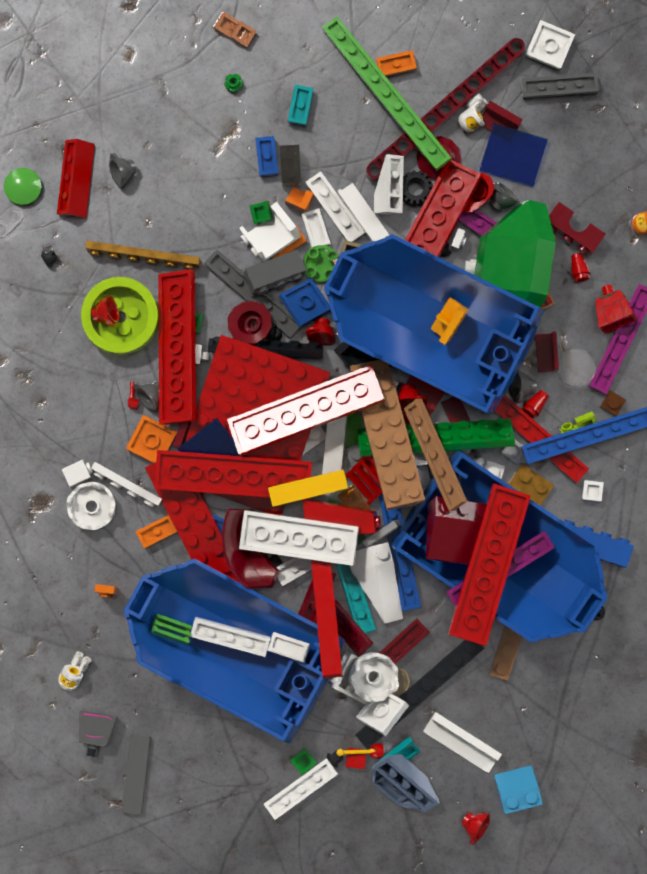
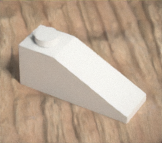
[374,154,404,215]

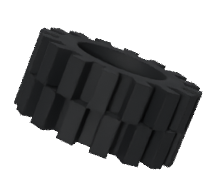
[403,170,433,207]

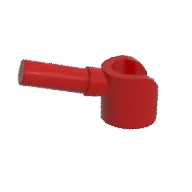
[128,382,140,410]

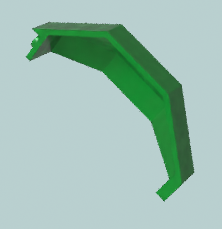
[474,200,556,308]

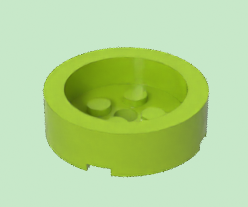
[81,277,159,356]

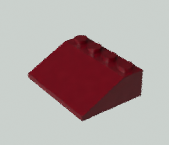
[426,497,486,565]

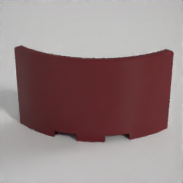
[222,509,280,589]

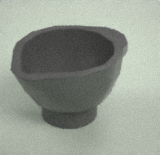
[109,153,136,188]
[490,182,519,211]
[509,370,537,403]
[133,382,159,411]

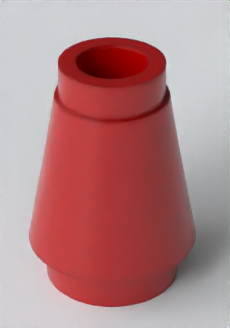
[571,253,591,283]
[522,390,549,419]

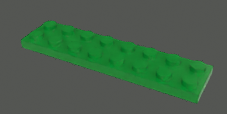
[357,418,515,456]

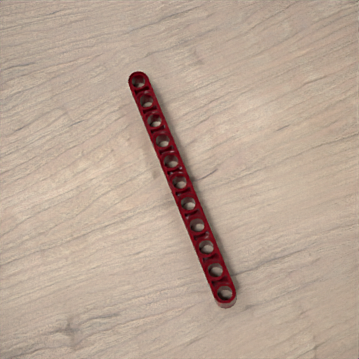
[366,38,525,182]

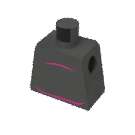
[79,710,118,757]

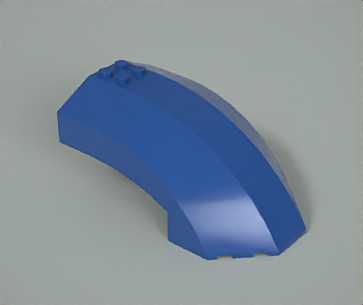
[324,234,545,414]
[391,450,608,642]
[124,559,345,744]

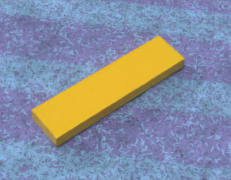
[268,469,348,507]

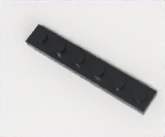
[208,337,323,358]

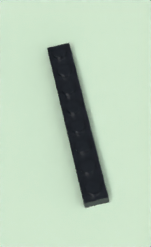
[355,640,485,750]

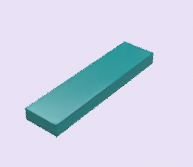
[335,563,376,634]

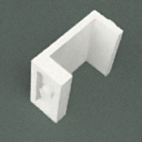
[239,202,301,262]

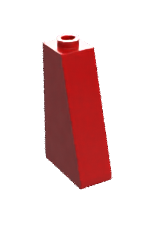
[303,498,381,534]

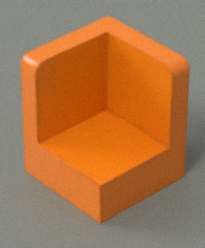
[285,187,314,213]

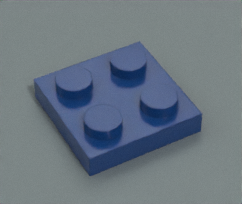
[279,278,331,328]

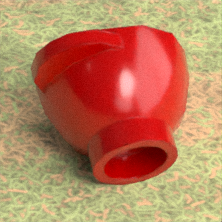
[92,296,120,327]
[306,318,335,345]
[397,384,427,411]
[462,812,490,845]

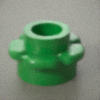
[224,74,243,92]

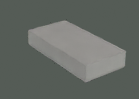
[362,519,401,547]

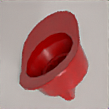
[464,173,494,213]

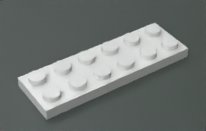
[239,510,359,566]

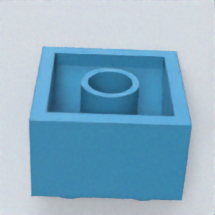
[494,765,543,814]

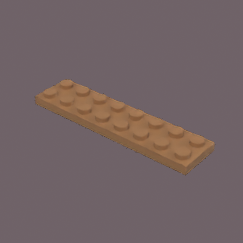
[350,359,425,511]

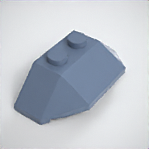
[372,754,439,813]

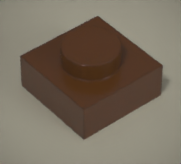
[600,390,626,417]

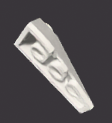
[349,542,403,624]

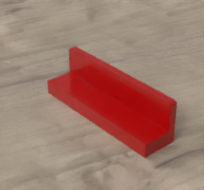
[57,139,95,218]

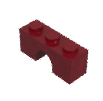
[549,202,606,255]

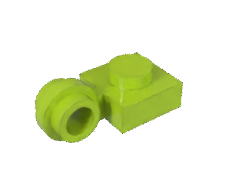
[560,411,597,434]

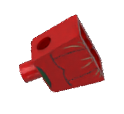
[595,284,638,334]

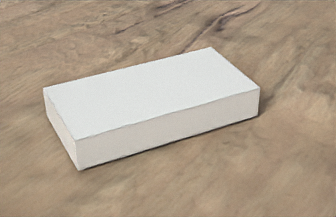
[301,208,331,247]
[267,632,311,663]

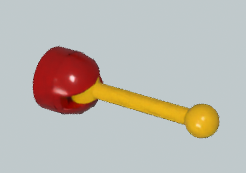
[336,743,384,759]

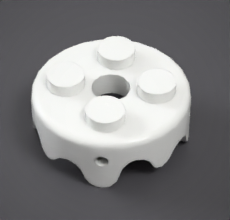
[67,482,116,531]
[349,652,399,702]

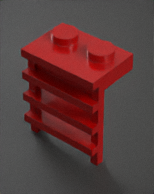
[345,456,382,506]

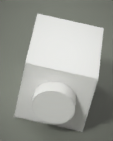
[62,460,93,488]

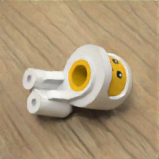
[458,94,488,132]
[58,651,91,691]

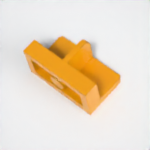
[431,298,469,345]

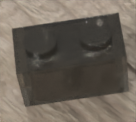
[280,144,301,187]

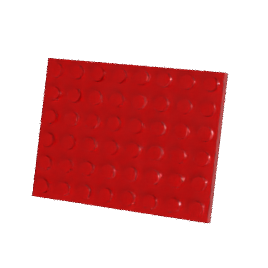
[182,335,331,515]

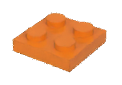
[126,415,177,463]

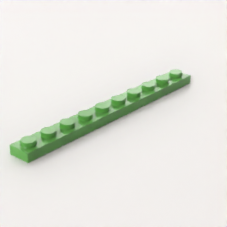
[322,17,452,171]

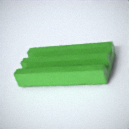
[151,614,192,645]

